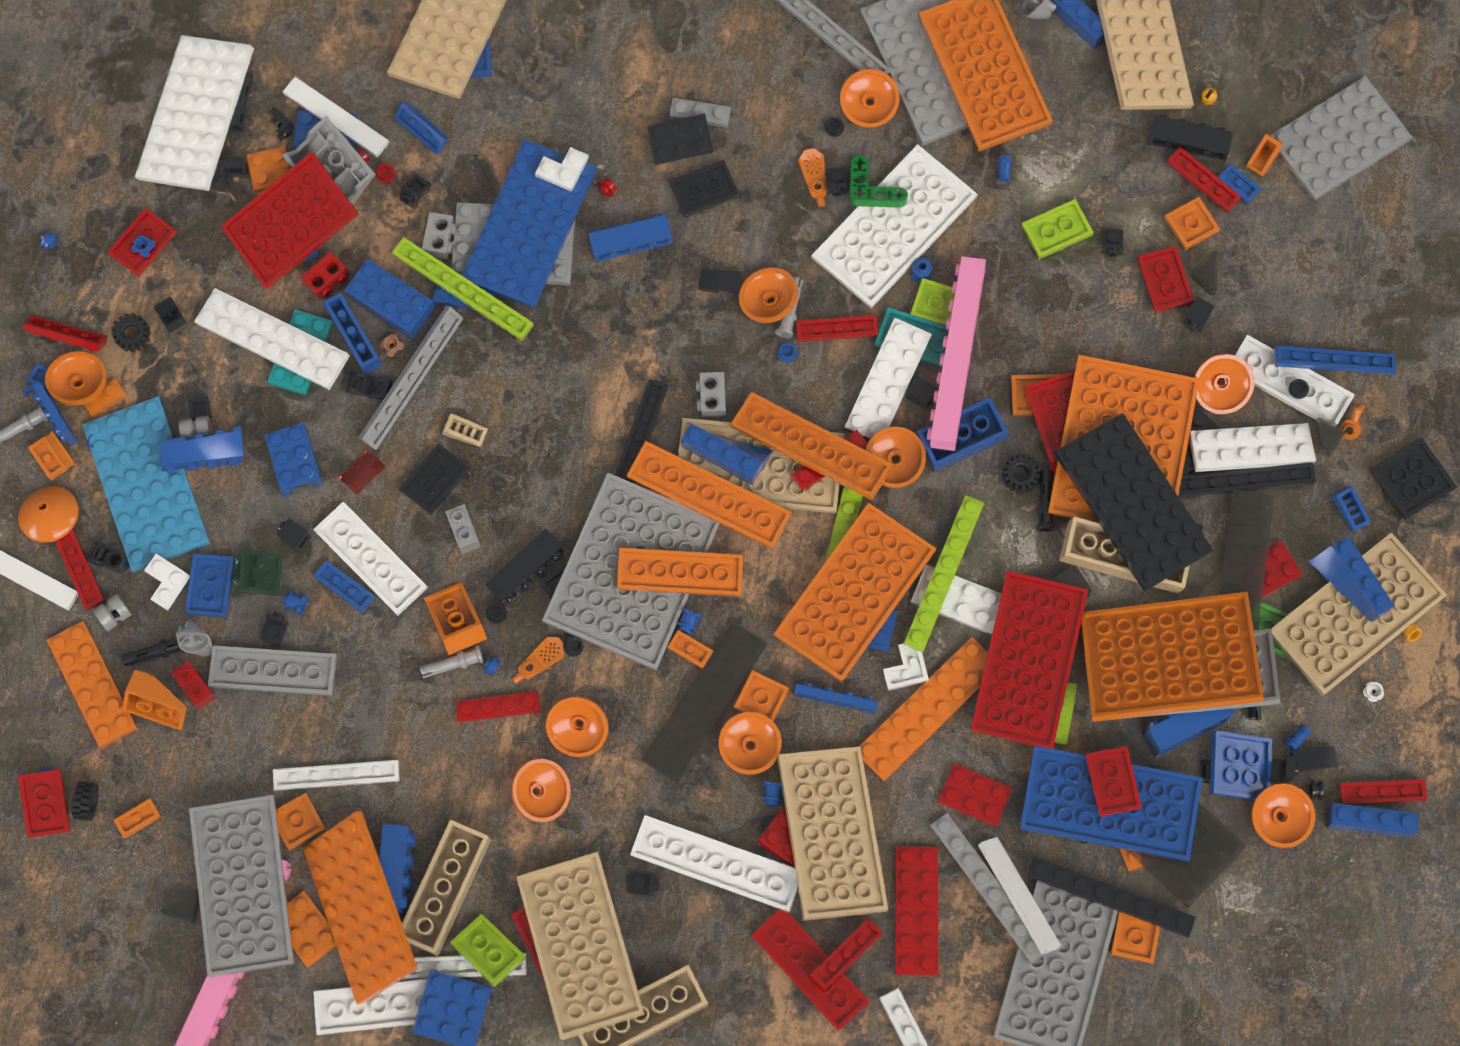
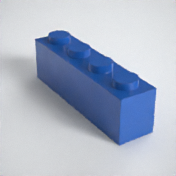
[1051,0,1105,49]
[588,214,673,262]
[323,292,382,374]
[1327,803,1419,838]

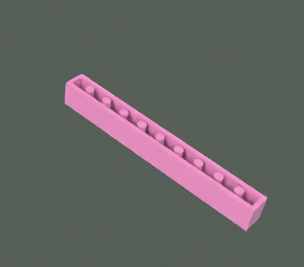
[927,256,986,451]
[175,860,291,1046]

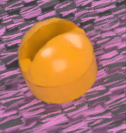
[1201,87,1217,105]
[1403,623,1422,642]

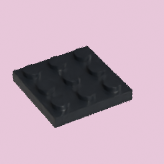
[1369,437,1457,520]

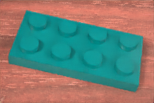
[875,307,949,368]
[267,309,334,396]

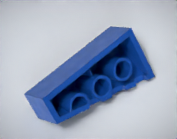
[681,423,773,486]
[158,426,244,473]
[1308,536,1395,622]

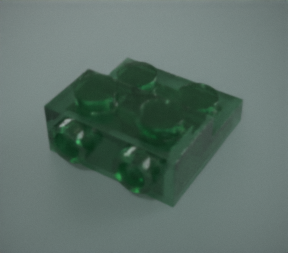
[232,549,283,596]

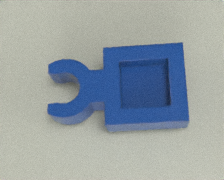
[23,363,48,401]

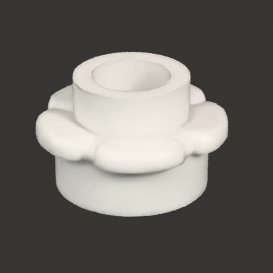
[1363,682,1384,702]

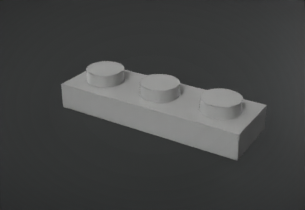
[670,98,731,128]

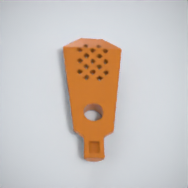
[798,148,827,207]
[511,637,565,684]

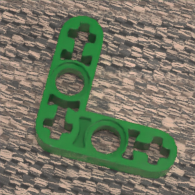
[850,155,908,208]

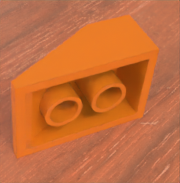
[424,582,487,655]
[122,670,187,731]

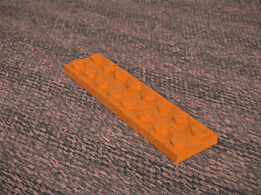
[730,392,893,500]
[627,441,792,549]
[855,637,988,782]

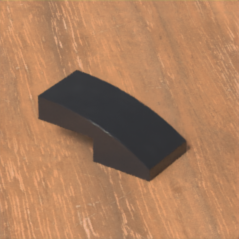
[699,270,742,294]
[346,373,393,400]
[1290,746,1338,773]

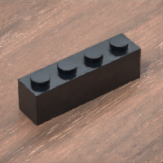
[1148,115,1233,161]
[485,529,564,606]

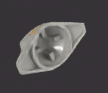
[1013,0,1056,20]
[176,619,212,657]

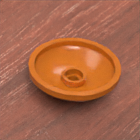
[840,69,899,128]
[739,268,798,323]
[45,351,107,406]
[1194,354,1254,414]
[866,427,926,488]
[18,486,79,543]
[546,696,609,757]
[719,712,782,775]
[511,759,571,822]
[1251,784,1315,848]

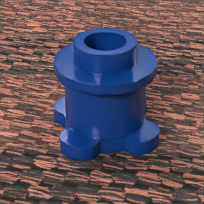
[911,258,932,281]
[283,590,309,616]
[676,608,702,635]
[761,781,783,806]

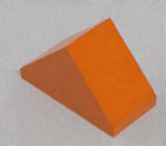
[1246,133,1283,177]

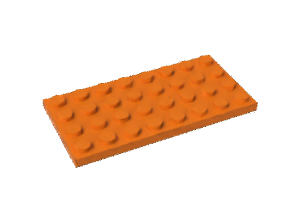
[919,0,1053,151]
[774,502,937,683]
[302,811,418,1005]

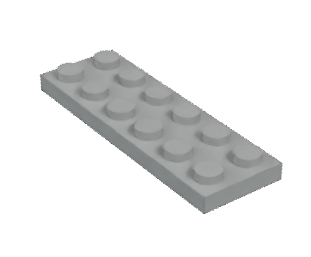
[208,646,337,696]

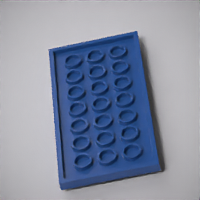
[462,139,597,309]
[1020,746,1203,862]

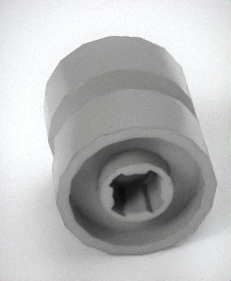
[179,415,213,440]
[92,593,132,632]

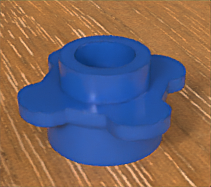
[131,235,155,258]

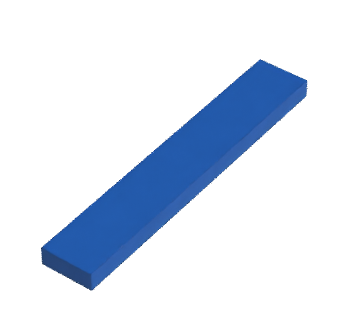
[1274,345,1396,375]

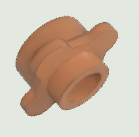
[380,334,404,357]

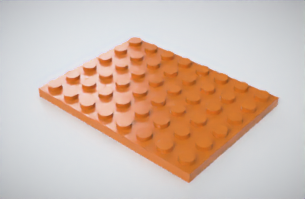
[1048,355,1200,523]
[1081,592,1264,722]

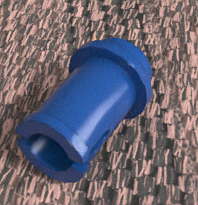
[997,155,1013,182]
[1285,724,1312,751]

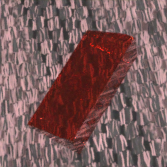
[339,450,385,495]

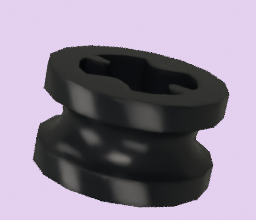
[1310,780,1324,800]

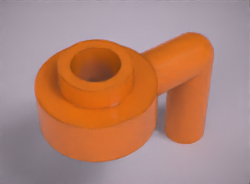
[1340,403,1365,440]

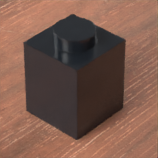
[1183,297,1215,333]
[905,375,938,410]
[277,518,311,553]

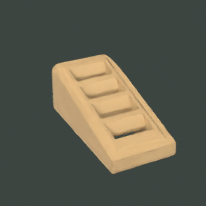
[442,413,488,447]

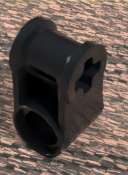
[86,541,129,573]

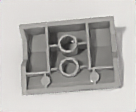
[283,116,376,205]

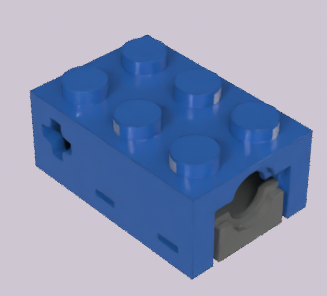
[265,423,324,497]

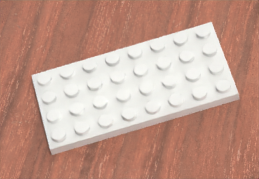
[135,35,254,191]
[811,144,977,308]

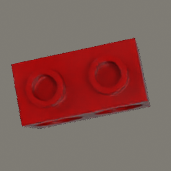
[301,252,349,300]
[171,661,217,710]

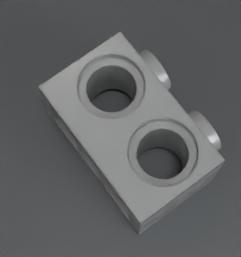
[422,212,457,260]
[696,372,726,418]
[445,504,481,554]

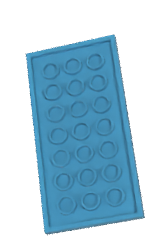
[82,396,211,572]

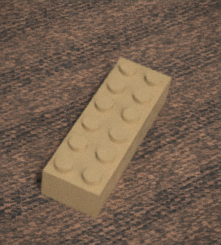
[1059,516,1189,594]
[402,820,491,956]
[578,965,709,1046]

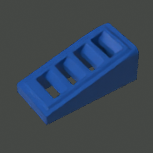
[1330,485,1371,532]

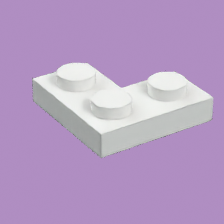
[535,147,589,192]
[144,554,190,611]
[883,643,929,691]

